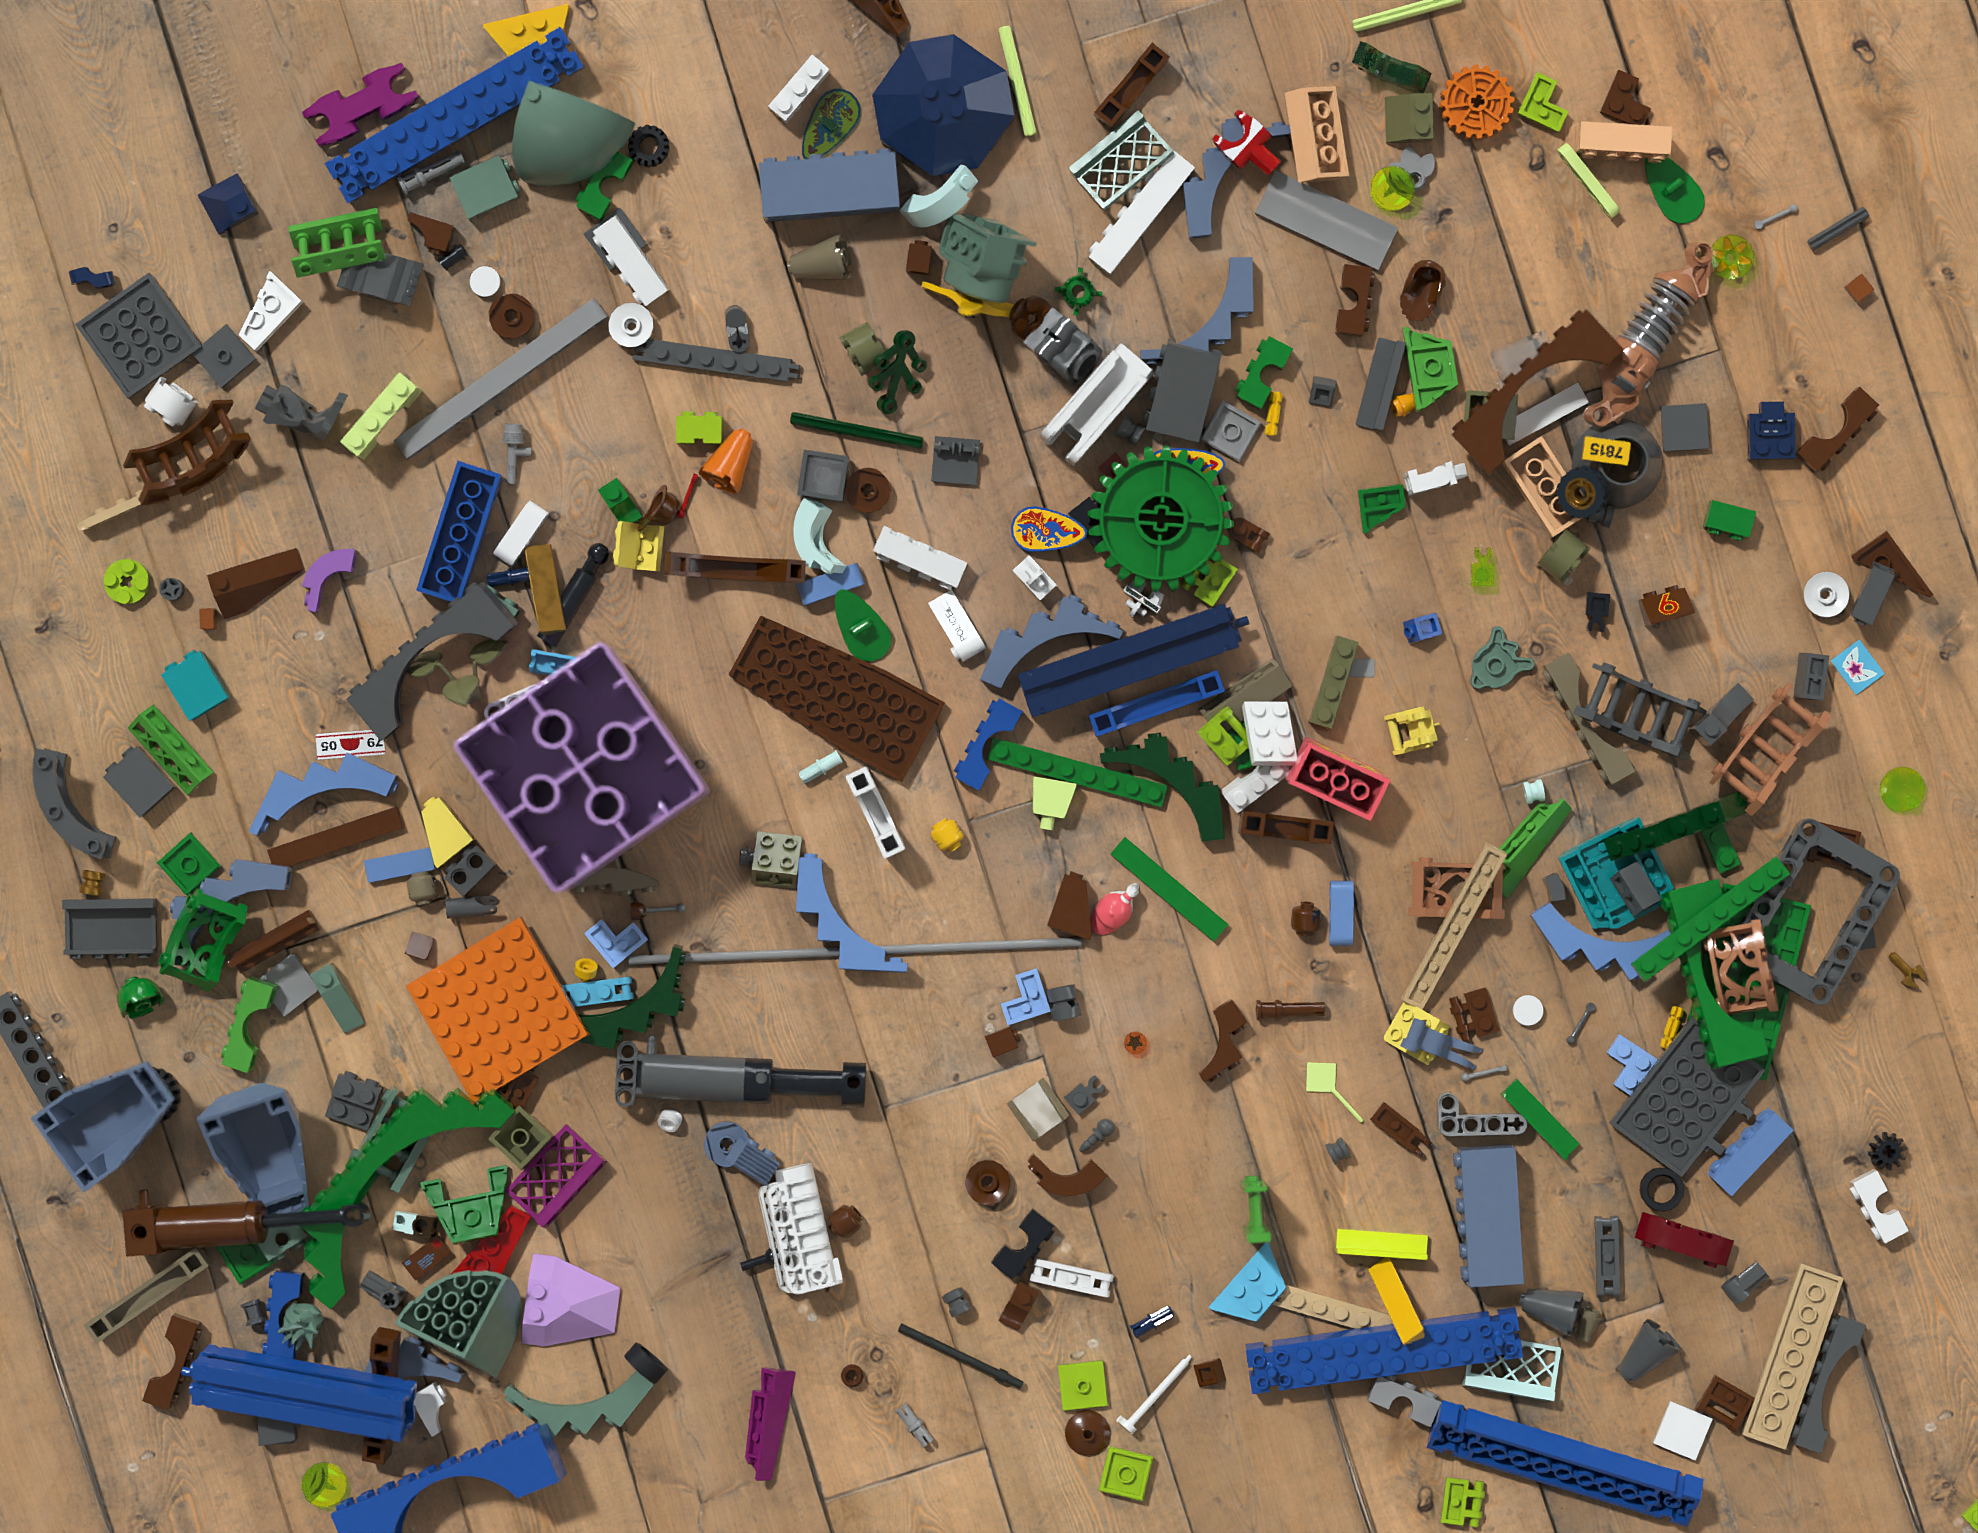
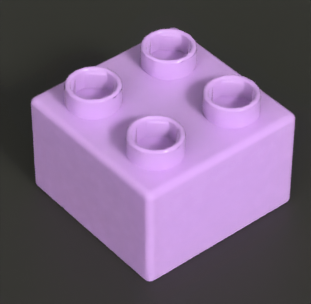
[454,643,710,892]

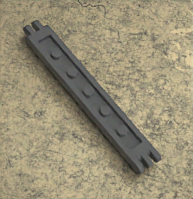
[633,339,801,382]

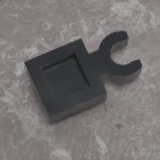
[1585,592,1610,632]

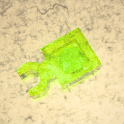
[1471,547,1494,587]

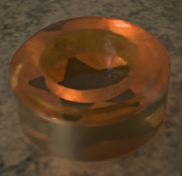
[1124,1031,1147,1054]

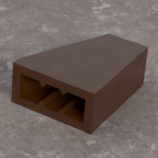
[1047,871,1092,940]

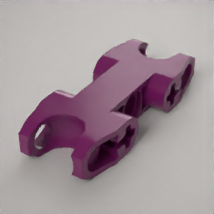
[302,63,419,147]

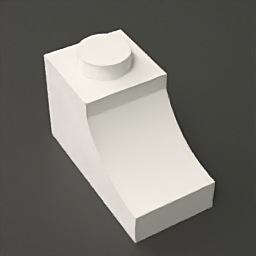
[414,1382,447,1437]

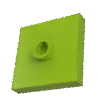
[1058,1360,1108,1411]
[1098,1446,1153,1501]

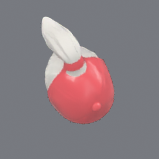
[1090,883,1139,935]

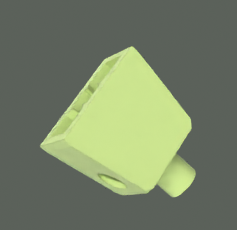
[1033,776,1076,830]

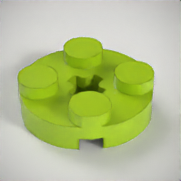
[103,559,150,604]

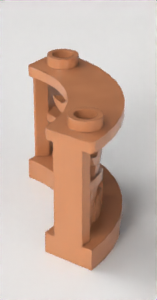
[1408,857,1505,919]
[1703,919,1779,1015]

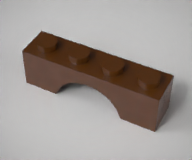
[1094,42,1170,130]
[1796,387,1879,472]
[142,1313,202,1410]

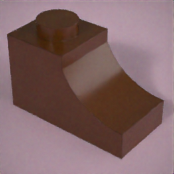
[407,212,456,256]
[998,1280,1039,1331]

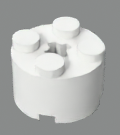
[144,377,198,427]

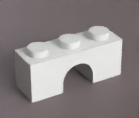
[768,55,830,124]
[1221,766,1290,814]
[1849,1169,1909,1243]

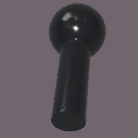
[740,1248,780,1271]

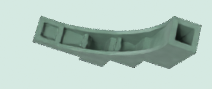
[503,1370,655,1438]

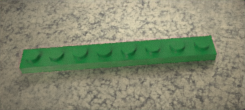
[987,737,1168,807]
[1631,856,1790,983]

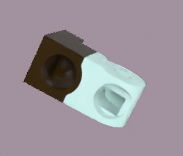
[392,1211,438,1238]

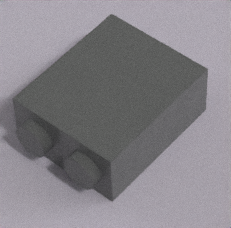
[1851,561,1895,626]
[103,746,176,817]

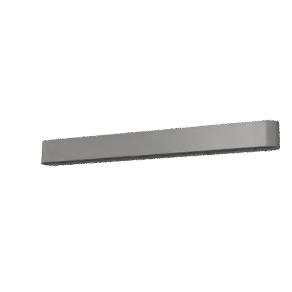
[394,298,608,460]

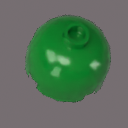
[117,976,164,1019]

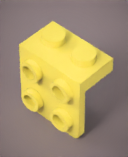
[613,521,664,572]
[1384,1002,1450,1065]

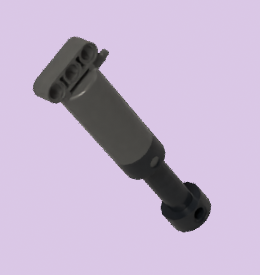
[615,1035,866,1109]

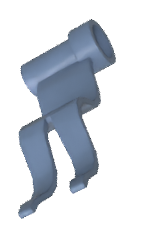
[1400,1018,1483,1070]

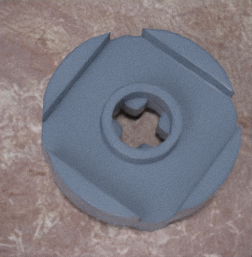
[704,1121,748,1167]

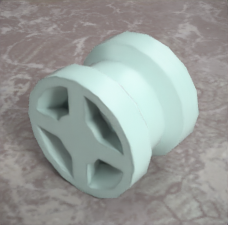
[1523,779,1545,804]

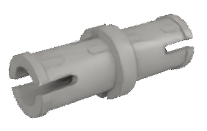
[895,1403,934,1448]

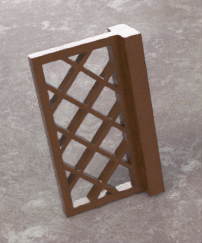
[227,910,320,974]

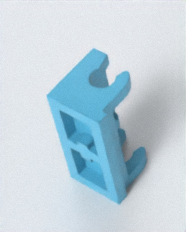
[529,649,577,676]

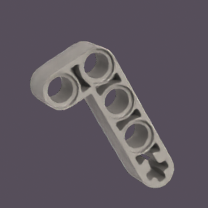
[1436,1092,1527,1136]

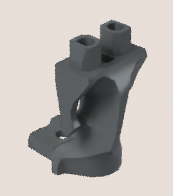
[255,385,348,441]

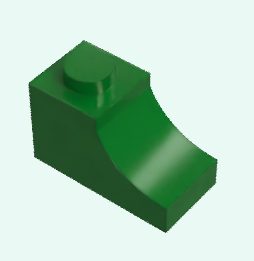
[598,478,642,523]

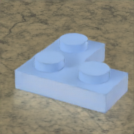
[584,919,648,968]
[1001,968,1051,1025]
[1607,1034,1657,1095]

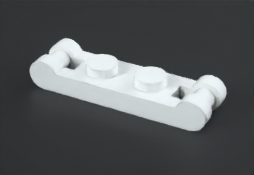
[1030,1258,1114,1297]

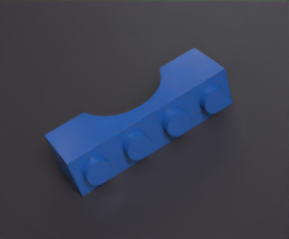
[954,698,1023,791]
[262,1270,304,1360]

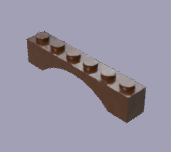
[362,1327,401,1465]

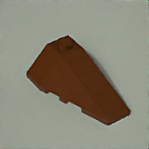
[852,0,910,36]
[207,548,304,619]

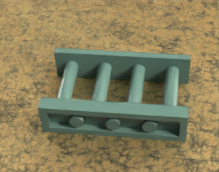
[348,1085,430,1193]

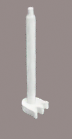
[1116,1355,1192,1434]

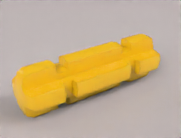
[1265,391,1282,436]
[1660,1006,1684,1049]

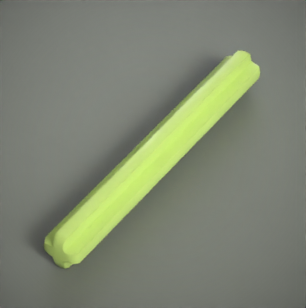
[1352,0,1462,32]
[999,26,1036,136]

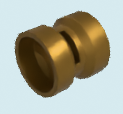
[79,870,106,896]

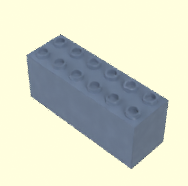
[759,149,900,222]
[1453,1144,1524,1287]

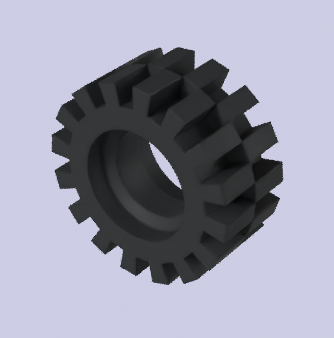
[628,124,670,167]

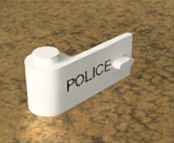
[928,589,986,662]

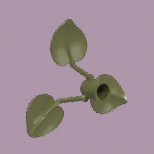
[407,639,508,707]

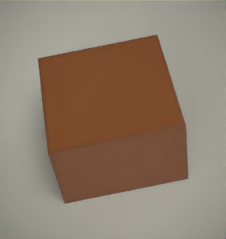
[1844,274,1875,303]
[199,608,217,630]

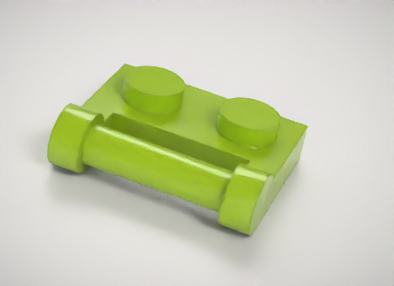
[1197,706,1249,766]

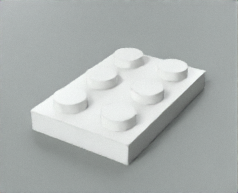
[1242,702,1297,766]

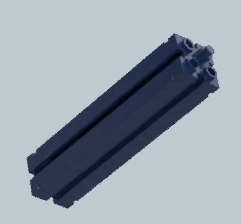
[1017,604,1250,718]

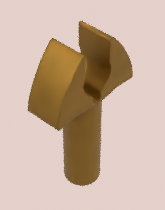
[1888,952,1925,988]

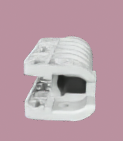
[1040,343,1154,466]
[758,1163,843,1294]

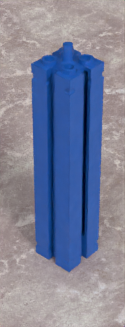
[181,1344,417,1442]

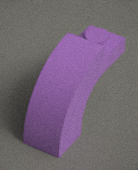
[302,549,357,613]

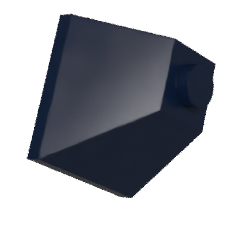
[198,173,259,235]

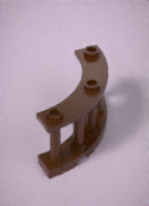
[123,400,251,506]

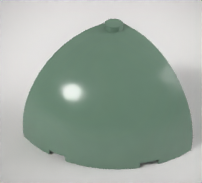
[513,81,636,187]
[394,1270,521,1378]

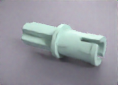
[799,750,843,783]

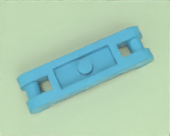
[561,976,635,1007]

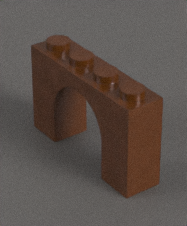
[1238,811,1334,845]

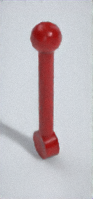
[676,473,698,519]

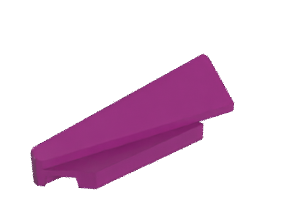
[745,1367,796,1481]

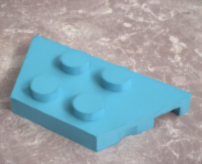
[1209,1242,1287,1322]

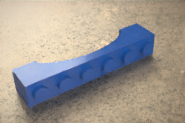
[1088,670,1225,737]

